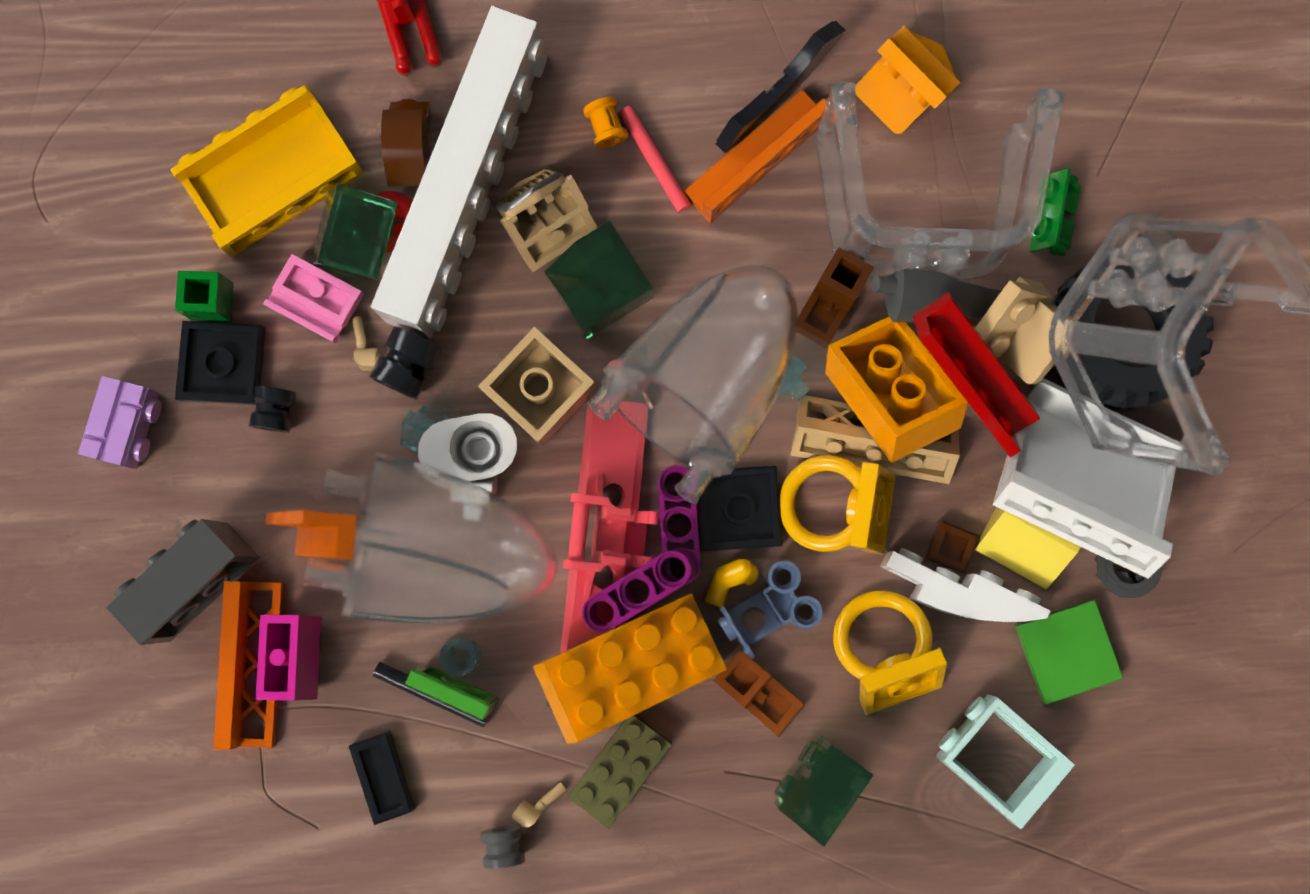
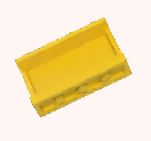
[171,85,365,258]

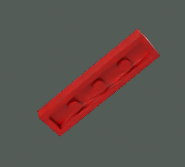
[913,293,1040,458]

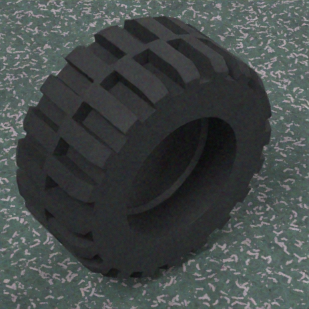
[1051,249,1214,411]

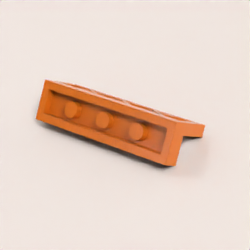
[684,89,832,223]
[265,510,357,560]
[213,581,285,750]

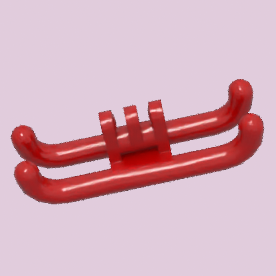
[377,0,443,77]

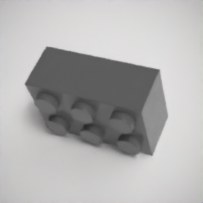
[106,519,260,645]

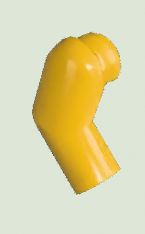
[704,559,759,607]

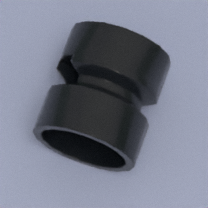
[369,326,442,400]

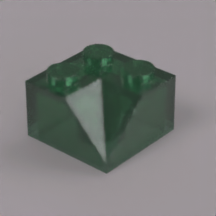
[544,221,653,339]
[774,735,874,847]

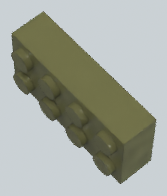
[568,715,672,829]

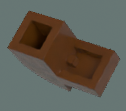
[381,99,431,187]
[791,247,874,348]

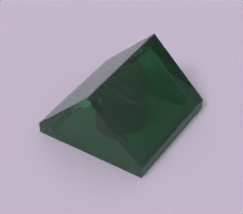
[310,183,398,280]

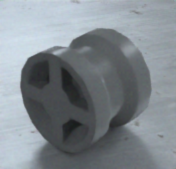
[480,826,525,869]

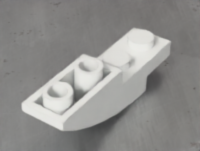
[880,548,1050,622]

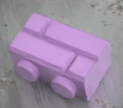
[78,376,162,469]

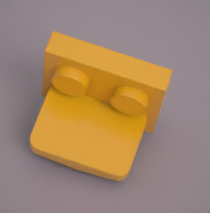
[854,25,962,134]

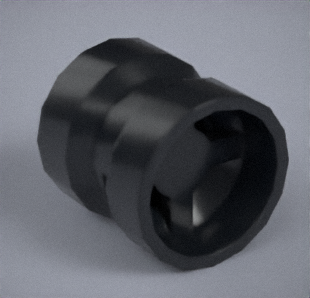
[249,386,296,433]

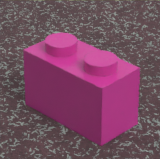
[256,615,321,701]

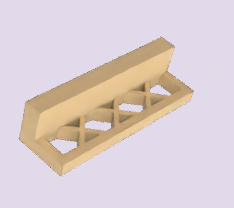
[790,395,960,484]

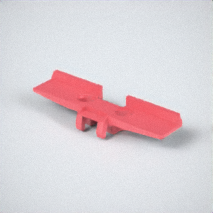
[560,396,659,653]

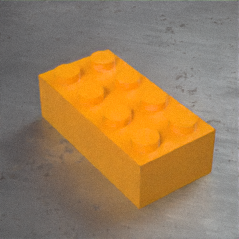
[533,593,727,744]

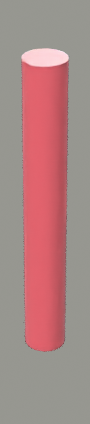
[618,105,691,213]

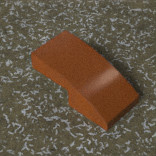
[713,649,805,737]

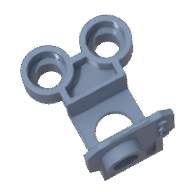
[717,561,823,659]

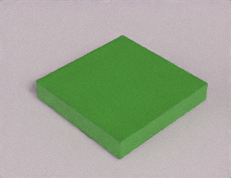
[1015,600,1123,705]
[405,665,499,720]

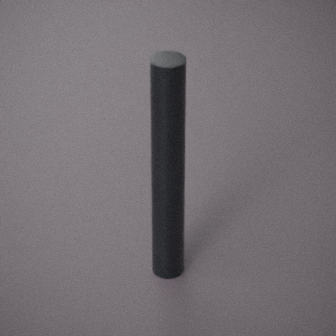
[373,662,490,728]

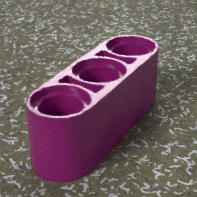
[658,465,701,583]
[582,549,696,633]

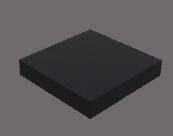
[175,321,265,406]
[696,465,782,552]

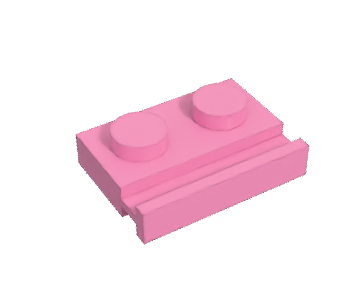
[263,254,364,344]

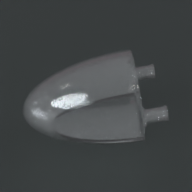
[587,265,798,504]
[302,452,558,624]

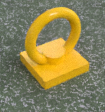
[779,455,896,555]
[833,590,947,715]

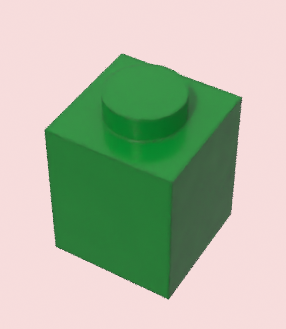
[175,271,234,322]

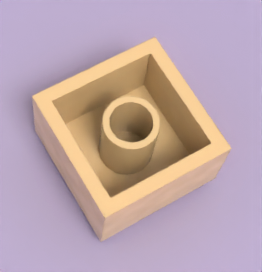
[478,327,597,447]

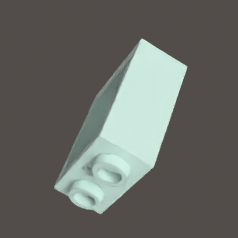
[936,694,1075,829]

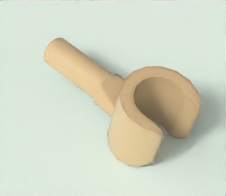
[352,316,380,371]
[512,782,566,827]

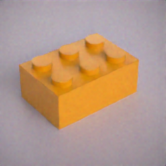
[825,316,968,463]

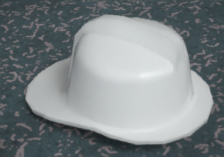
[418,413,517,484]

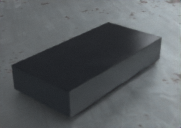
[349,731,416,825]

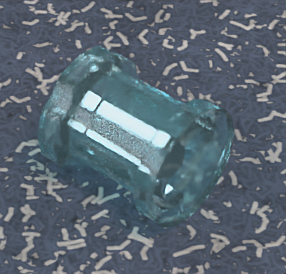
[439,638,482,677]

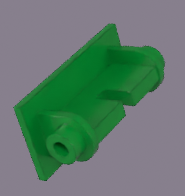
[1029,168,1081,256]

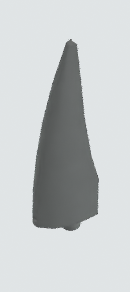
[872,269,1002,323]

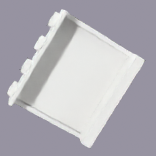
[992,378,1191,579]

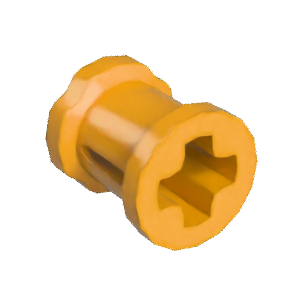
[583,97,629,149]

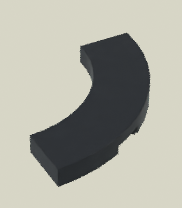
[716,21,846,153]

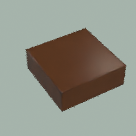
[925,520,980,573]

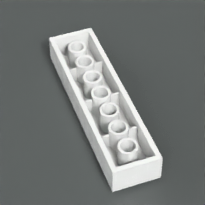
[370,6,547,340]

